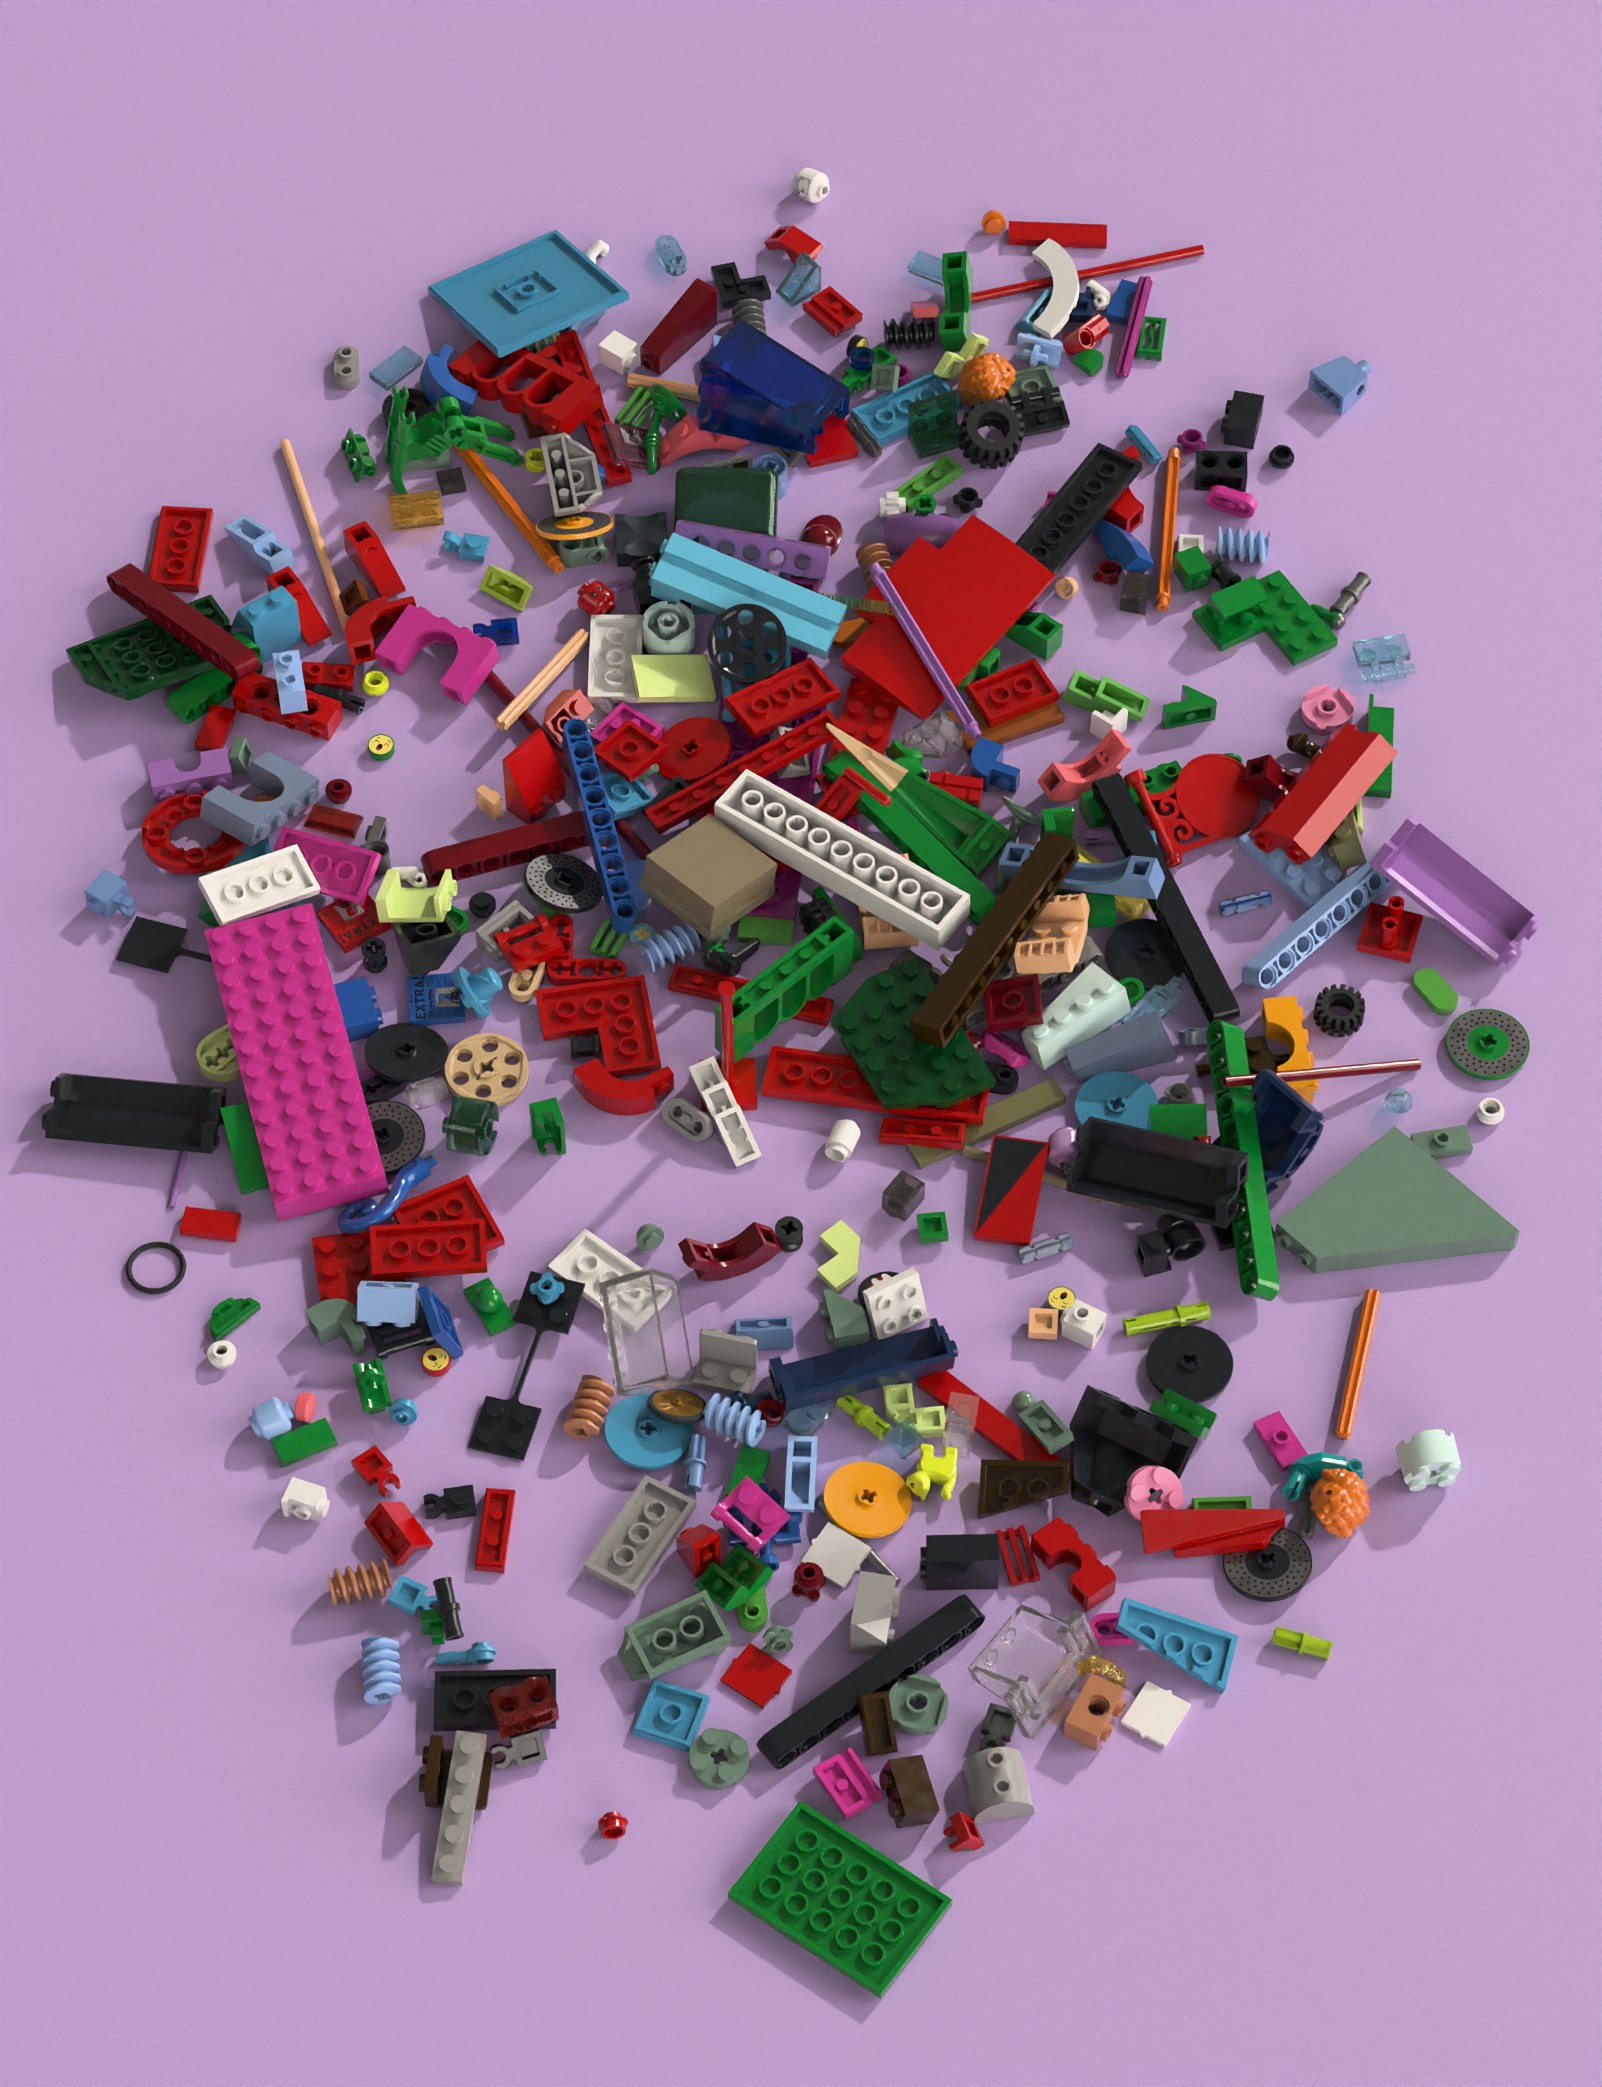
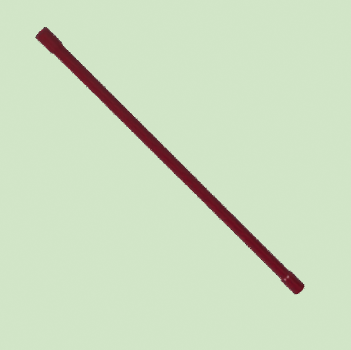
[457,649,652,860]

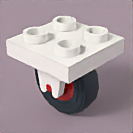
[858,1267,929,1340]

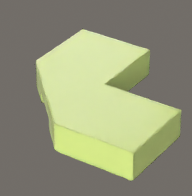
[933,333,990,380]
[817,1220,860,1293]
[883,1383,947,1438]

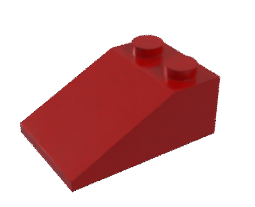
[502,728,566,825]

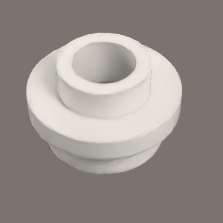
[1476,1098,1505,1125]
[207,1340,237,1369]

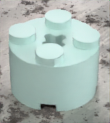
[642,601,695,655]
[1396,1429,1462,1492]

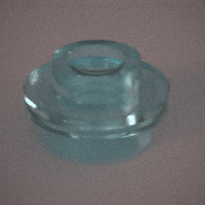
[1385,1088,1413,1114]

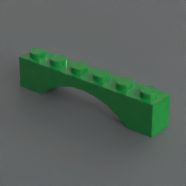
[1005,611,1063,661]

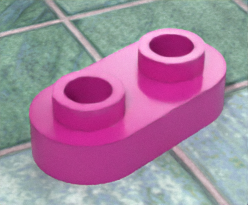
[1206,485,1258,518]
[980,1028,1031,1069]
[1088,1612,1138,1646]

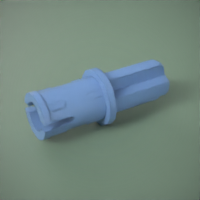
[683,1434,707,1493]

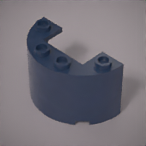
[1212,1069,1324,1195]

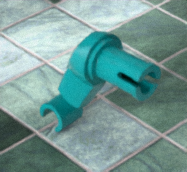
[1281,1452,1363,1501]

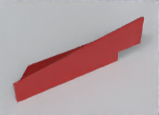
[1140,1509,1285,1559]

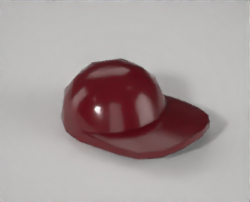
[800,515,843,556]

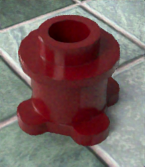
[792,1562,826,1602]

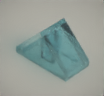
[775,251,821,307]

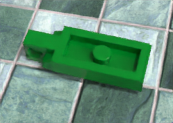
[837,345,897,399]

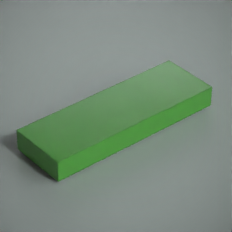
[893,454,963,513]

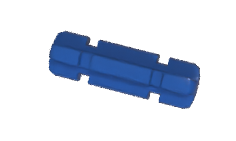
[1219,889,1272,916]

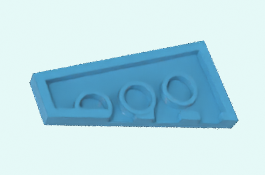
[1115,1598,1238,1694]

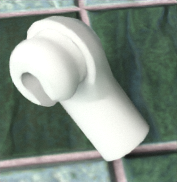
[1086,279,1110,311]
[392,866,428,888]

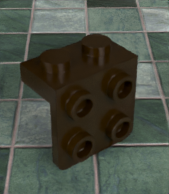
[419,1735,493,1810]

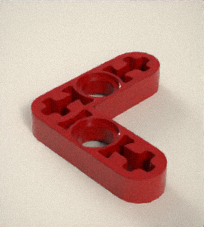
[547,914,627,986]

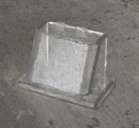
[968,1604,1103,1739]

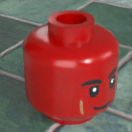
[577,581,616,618]

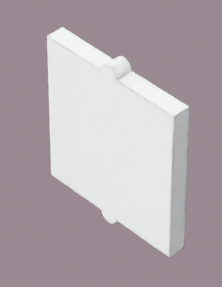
[801,1522,871,1589]
[1121,1681,1191,1748]

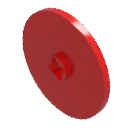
[655,717,731,783]

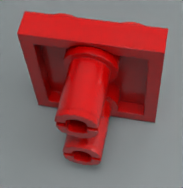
[1356,896,1423,964]

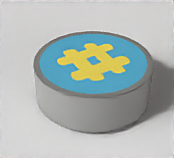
[629,923,656,950]

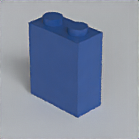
[334,977,383,1042]

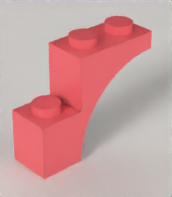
[657,409,754,466]

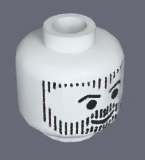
[792,168,830,203]

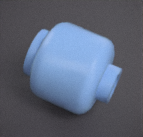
[249,1397,295,1440]

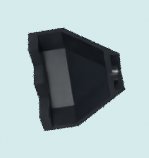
[1069,1385,1198,1517]

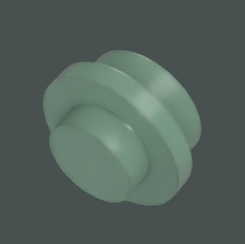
[636,1223,664,1251]

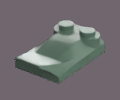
[618,1590,732,1681]

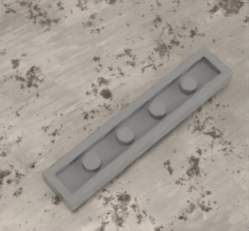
[431,1730,487,1886]

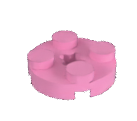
[1301,685,1354,735]
[1124,1466,1185,1522]

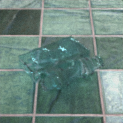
[1352,634,1415,683]

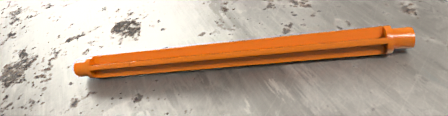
[454,447,565,574]
[1155,448,1181,611]

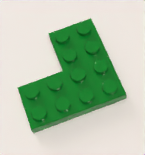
[1192,570,1338,666]

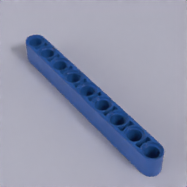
[562,718,637,934]

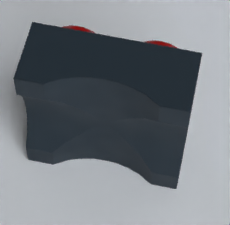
[615,512,668,567]

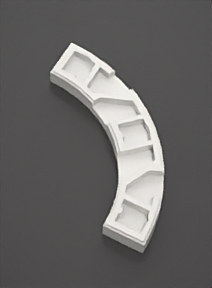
[1032,238,1080,339]

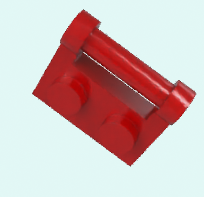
[493,913,565,974]

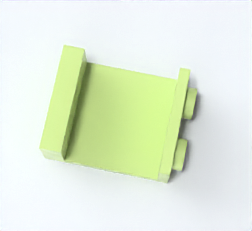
[375,869,457,923]

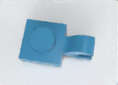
[443,531,490,563]

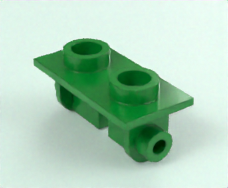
[341,428,377,483]

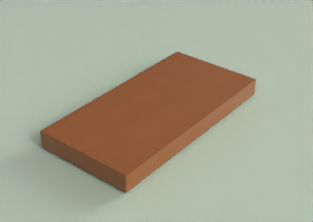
[946,702,1065,756]

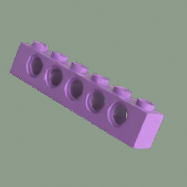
[675,520,832,583]

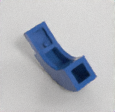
[420,343,478,416]

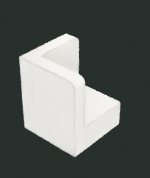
[1090,707,1128,740]

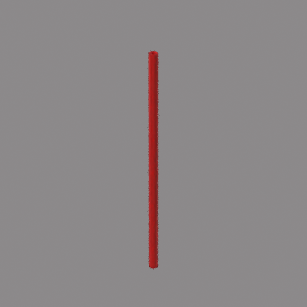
[972,245,1204,303]

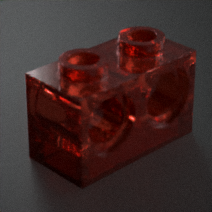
[488,1675,559,1739]

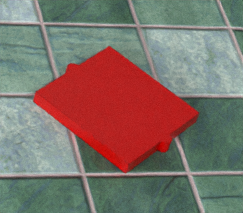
[720,1643,792,1709]

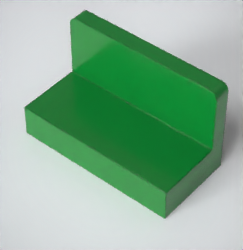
[1040,807,1075,840]

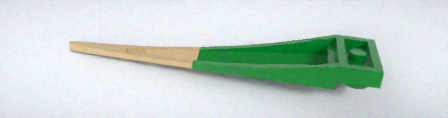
[826,723,1012,876]

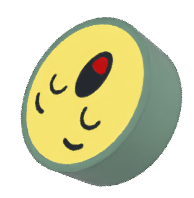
[1047,1286,1076,1316]

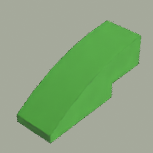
[1061,669,1150,721]

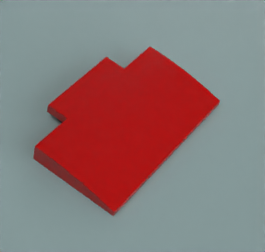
[841,514,1055,723]

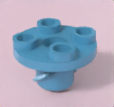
[450,967,503,1019]

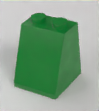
[1147,1103,1208,1140]

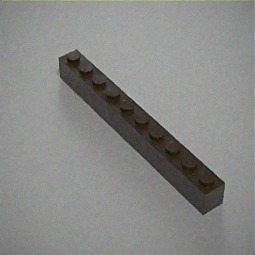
[910,832,1080,1049]

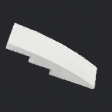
[688,1056,762,1167]

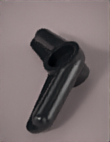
[701,938,760,977]

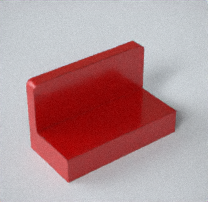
[364,1502,434,1566]

